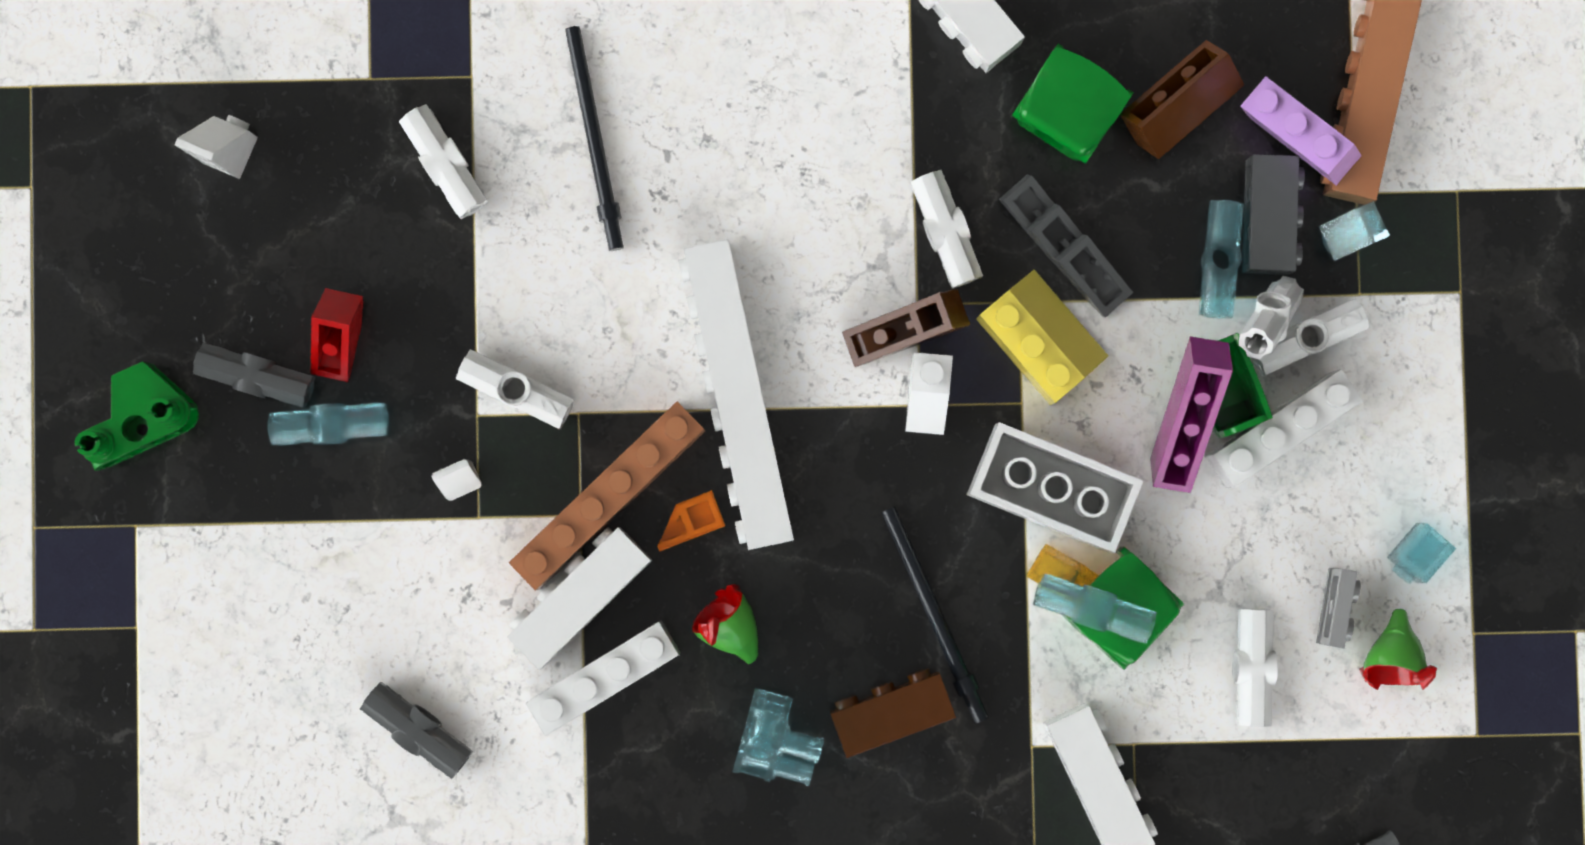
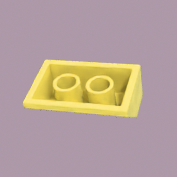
[976,270,1108,405]

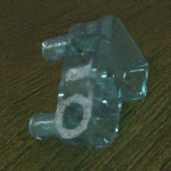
[732,688,824,786]

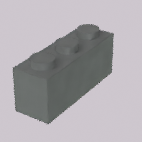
[1242,154,1305,275]

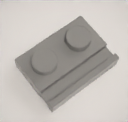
[1316,568,1361,649]

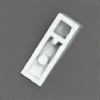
[175,115,258,179]

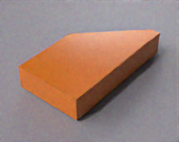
[657,490,726,552]

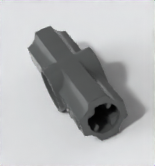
[193,343,315,408]
[360,682,473,779]

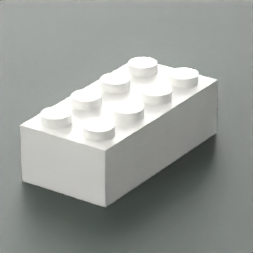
[967,422,1144,553]

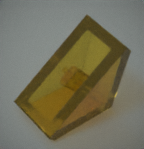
[1025,544,1099,607]

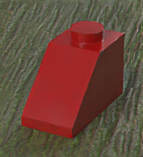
[310,288,363,382]

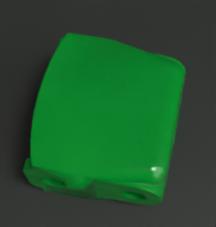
[1012,43,1134,164]
[1212,333,1273,438]
[1060,546,1184,670]

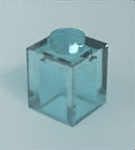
[1319,201,1390,261]
[1387,523,1456,584]

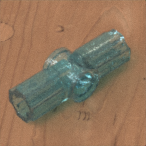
[1198,200,1244,319]
[267,402,390,446]
[1033,573,1157,644]

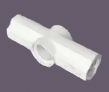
[399,104,488,219]
[910,170,983,289]
[1239,276,1304,359]
[1252,298,1370,376]
[456,349,575,429]
[1232,609,1278,727]

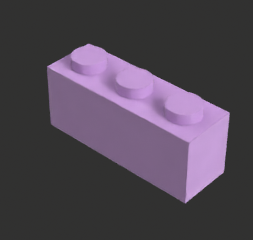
[1240,76,1362,185]

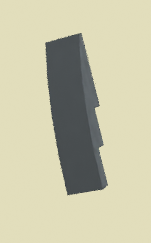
[999,174,1133,318]

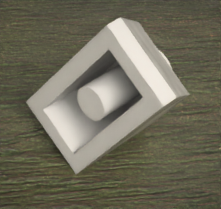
[905,352,953,435]

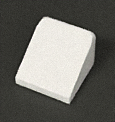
[431,459,482,501]

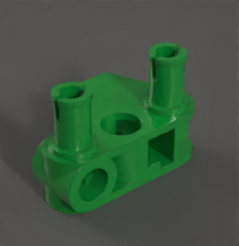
[74,361,199,471]

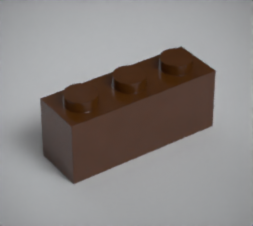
[1120,40,1244,159]
[830,668,956,758]

